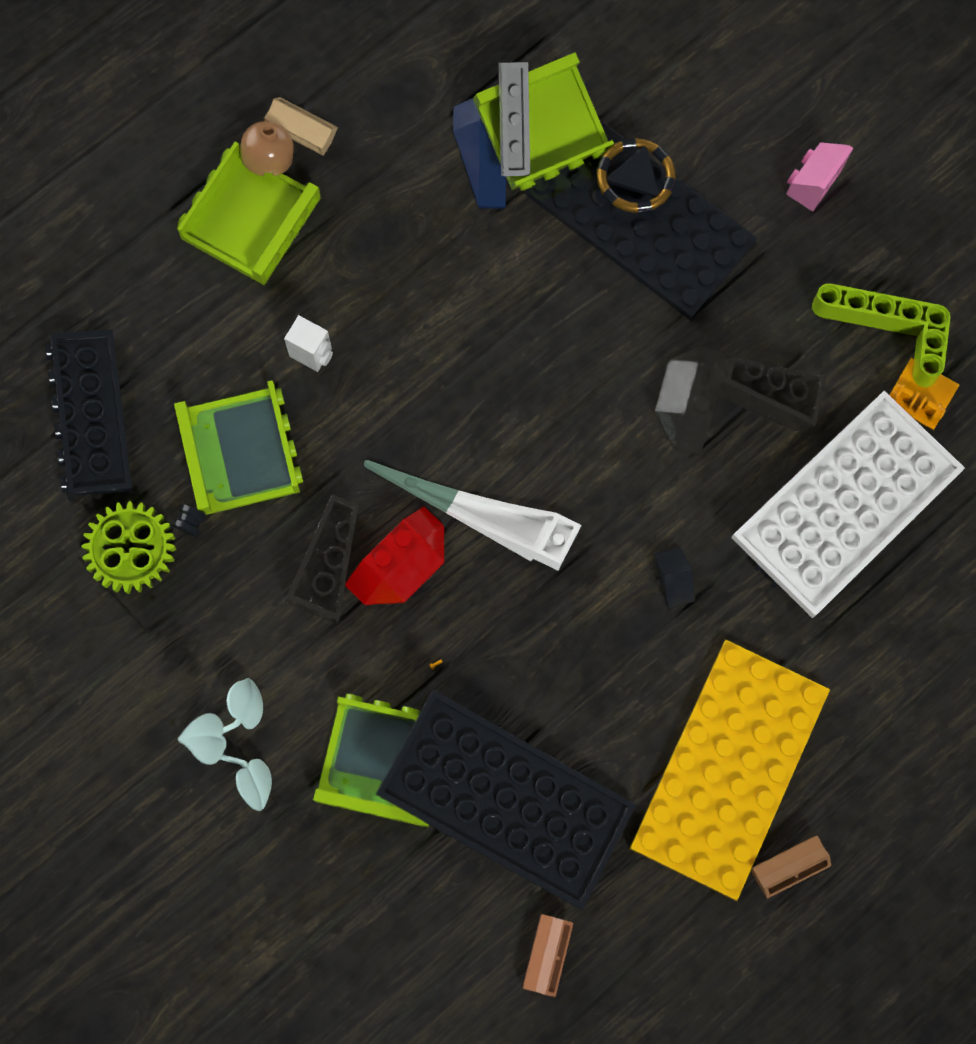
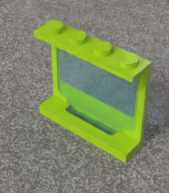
[174,380,303,515]
[313,694,429,828]

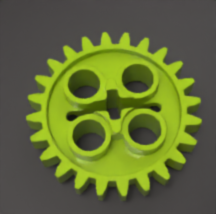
[82,501,176,594]

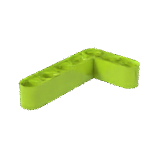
[812,284,950,387]

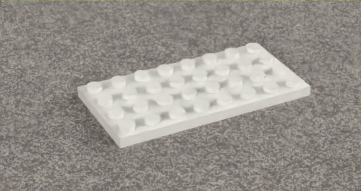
[731,391,965,618]

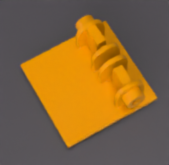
[889,358,959,430]

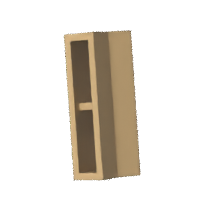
[264,97,338,156]

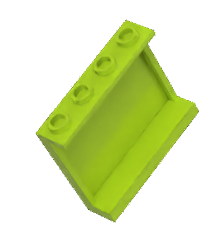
[473,52,614,191]
[177,142,321,285]

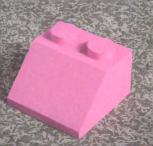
[786,143,853,211]

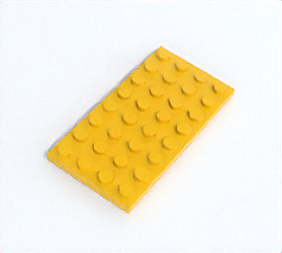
[629,640,830,901]

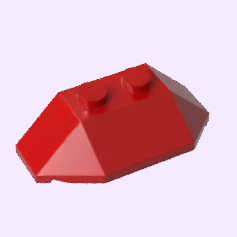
[345,507,444,605]

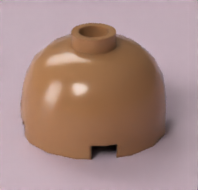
[240,121,294,176]

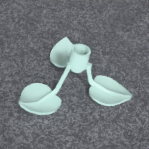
[178,678,272,811]

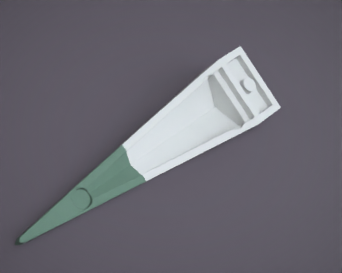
[364,460,581,570]

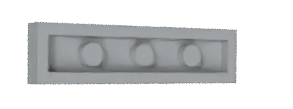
[499,62,530,176]

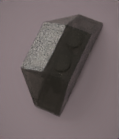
[655,346,727,456]

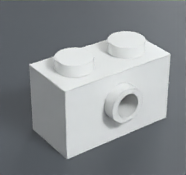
[284,315,333,372]

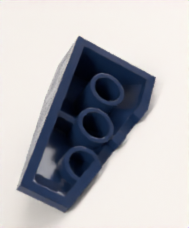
[453,98,506,209]

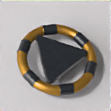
[597,138,676,213]

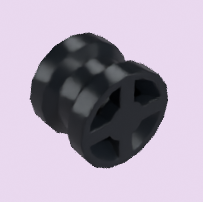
[172,504,207,537]

